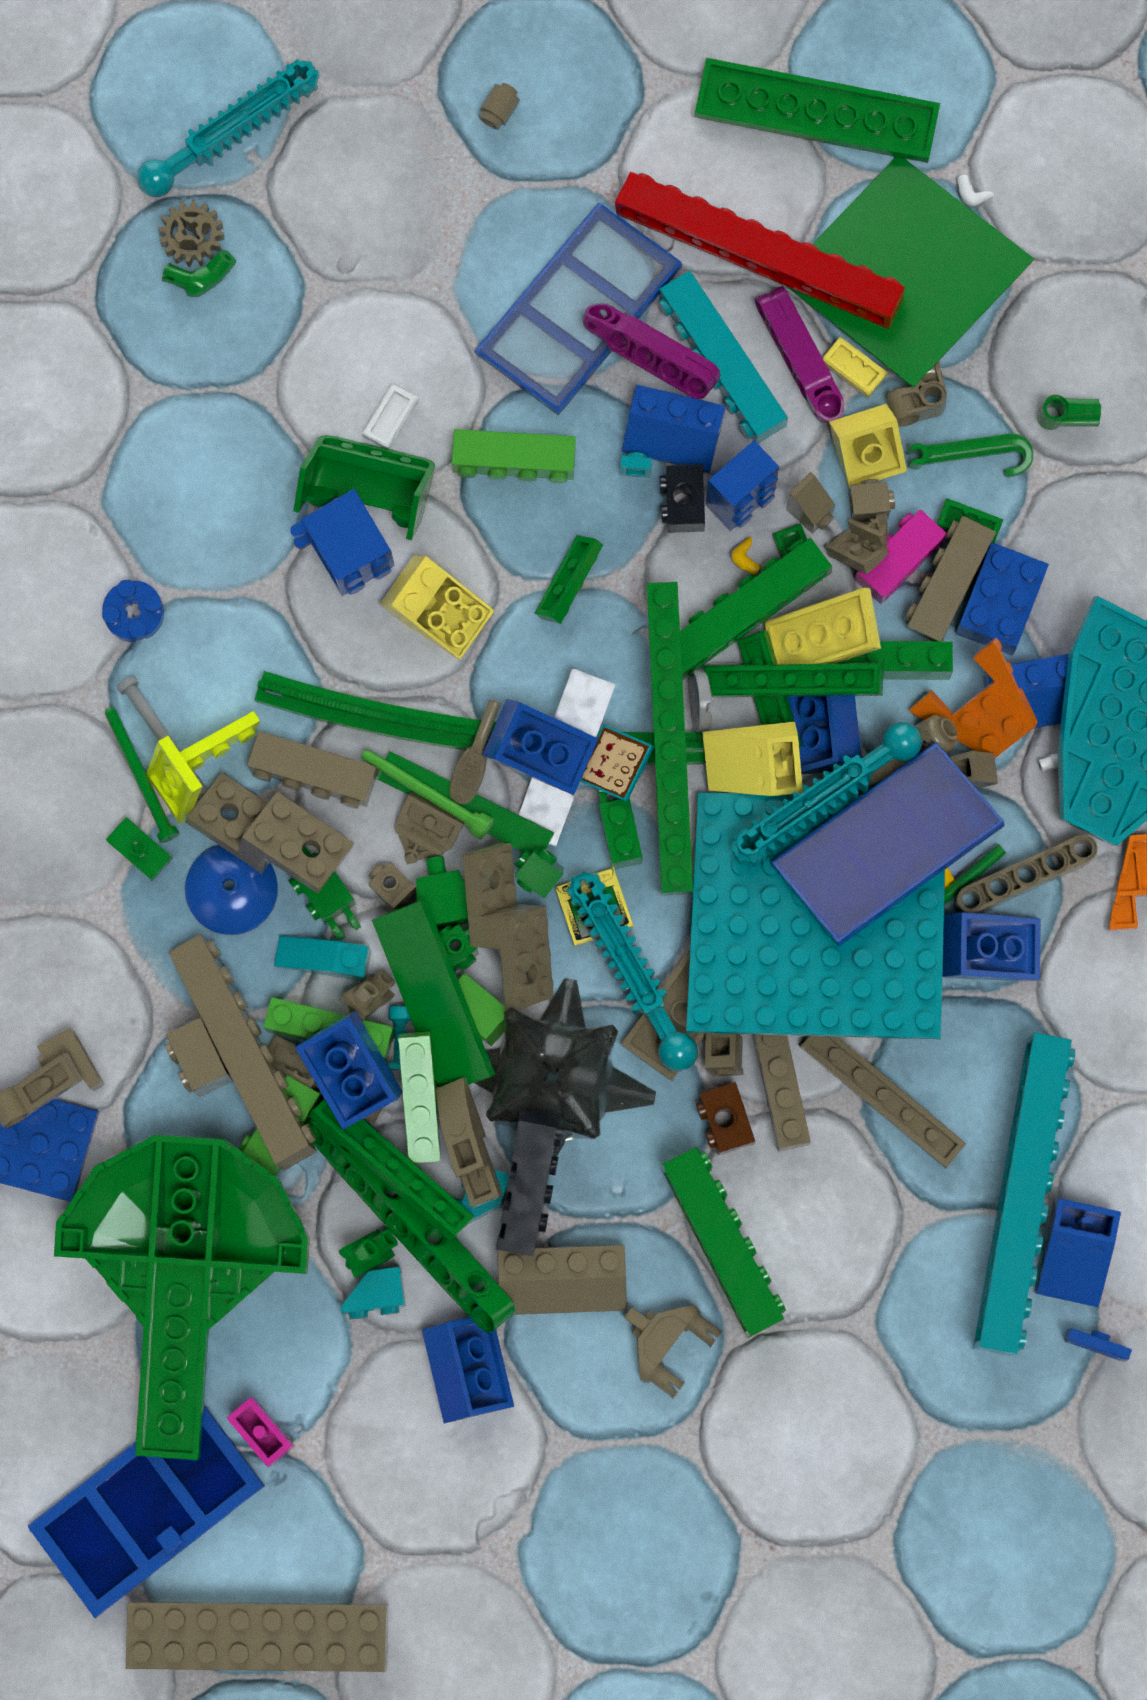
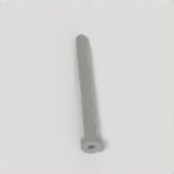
[117,676,208,800]

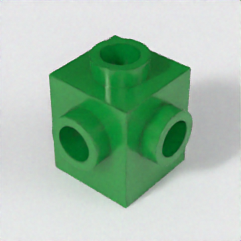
[439,924,479,972]

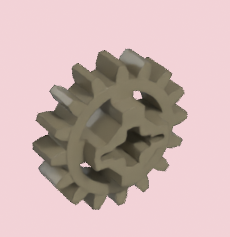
[158,200,225,267]

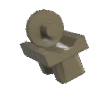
[340,970,396,1021]

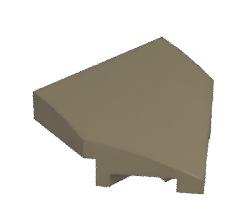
[825,512,888,575]
[394,792,464,865]

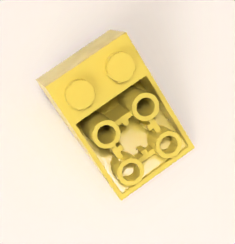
[379,555,495,660]
[702,722,803,796]

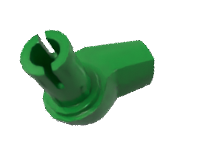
[162,250,236,297]

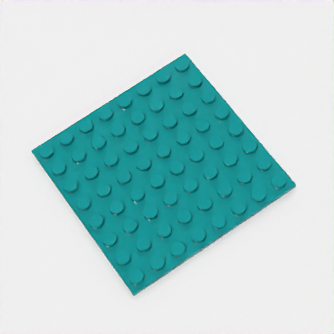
[686,793,947,1040]

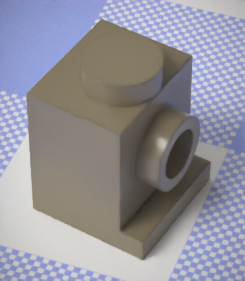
[368,862,416,911]
[705,1033,744,1077]

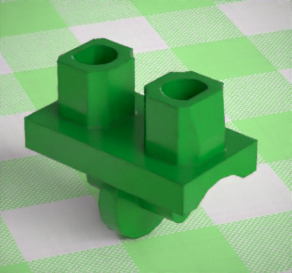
[338,1229,398,1278]

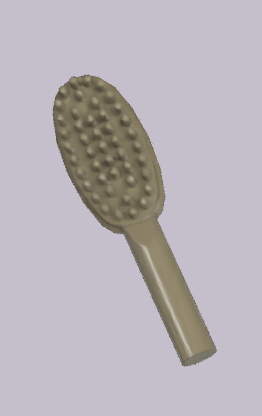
[450,699,501,804]

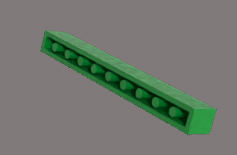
[646,582,693,896]

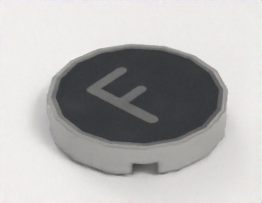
[689,670,712,732]

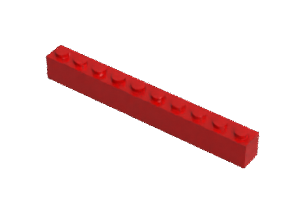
[615,171,905,329]

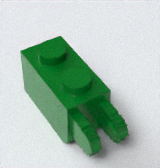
[597,789,643,870]

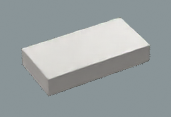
[362,383,419,449]

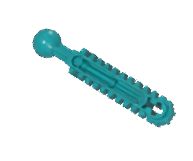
[137,59,319,197]
[731,722,922,867]
[567,871,698,1072]

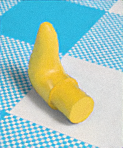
[731,537,761,576]

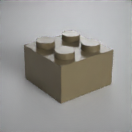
[164,1018,233,1097]

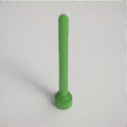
[361,750,493,840]

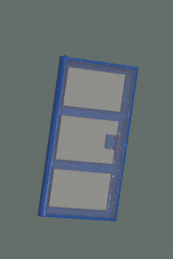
[474,203,682,416]

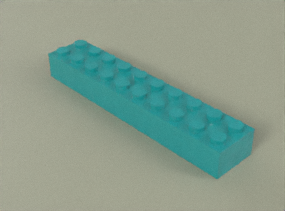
[973,1032,1075,1356]

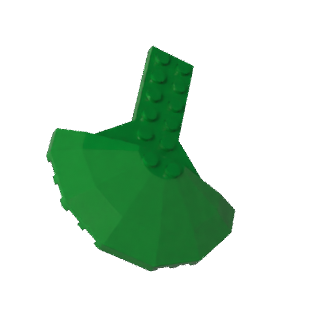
[54,1135,310,1460]

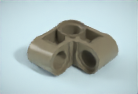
[886,362,947,427]

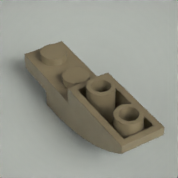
[436,1077,503,1207]

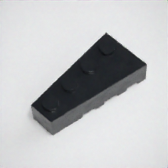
[496,1109,564,1256]

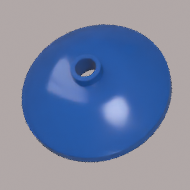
[185,845,278,935]

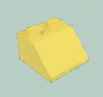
[829,404,907,489]

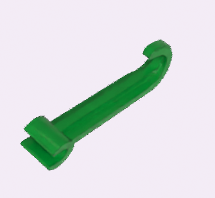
[906,434,1033,477]

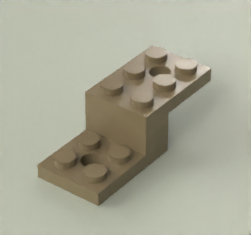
[185,772,354,894]
[462,842,554,1011]

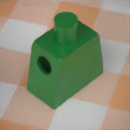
[416,856,468,929]

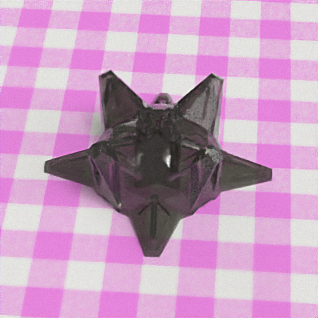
[474,978,656,1157]

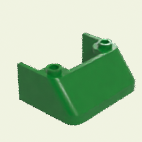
[293,435,435,540]

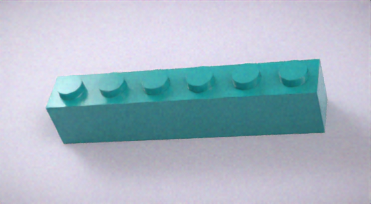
[657,270,788,444]

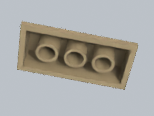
[498,1245,627,1315]

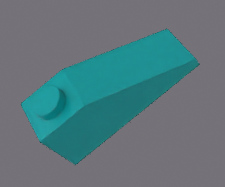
[274,936,371,981]

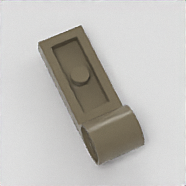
[0,1053,83,1128]

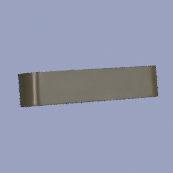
[954,834,1098,914]

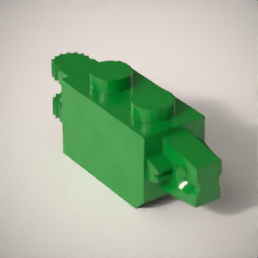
[288,846,361,941]

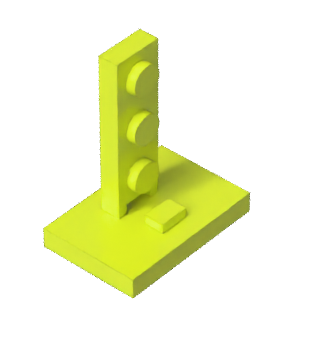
[146,711,260,824]

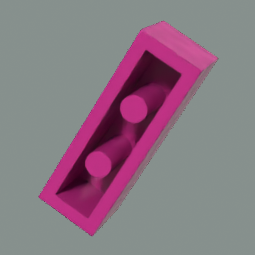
[855,509,947,605]

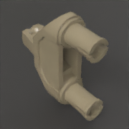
[624,1305,722,1399]

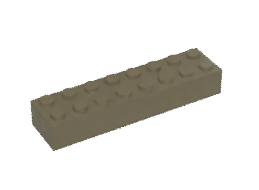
[125,1601,389,1672]

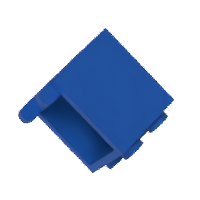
[290,489,395,596]

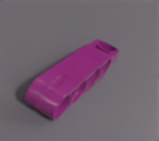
[755,286,845,424]
[582,303,721,399]

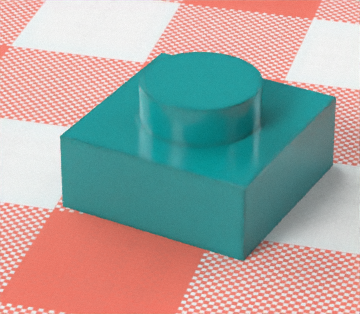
[620,452,652,478]

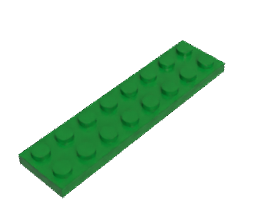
[694,58,940,163]

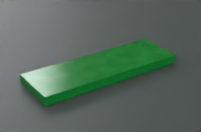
[372,899,495,1088]

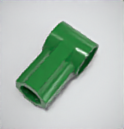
[1037,395,1101,430]

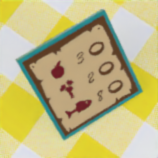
[580,724,654,802]

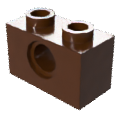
[695,1082,756,1156]

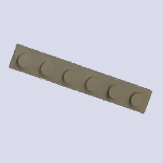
[800,1036,966,1169]

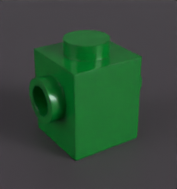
[514,846,564,898]

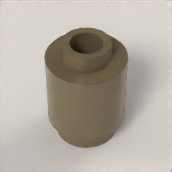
[479,83,520,130]

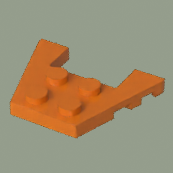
[909,638,1038,758]
[1108,834,1147,931]

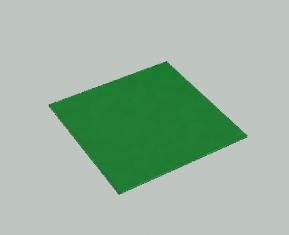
[786,157,1034,388]

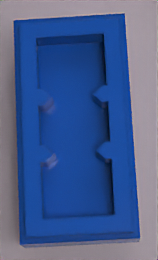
[1064,1328,1132,1362]

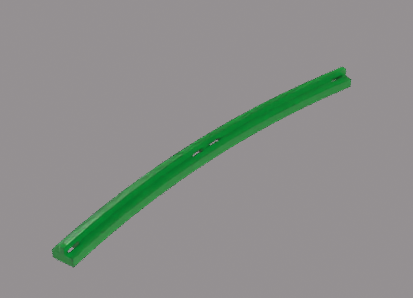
[254,671,706,765]

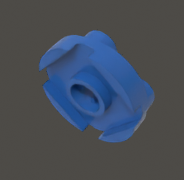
[102,580,164,642]

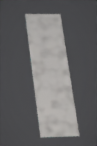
[519,668,616,846]

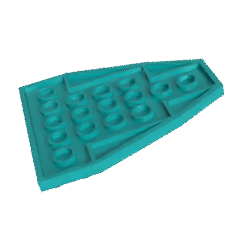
[1058,596,1147,846]

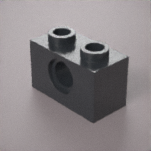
[660,464,705,533]

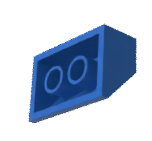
[622,385,725,473]
[983,654,1068,729]
[788,696,862,775]
[295,1010,403,1129]
[422,1318,514,1424]

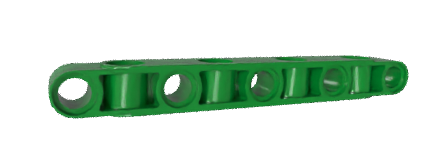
[306,1119,515,1333]

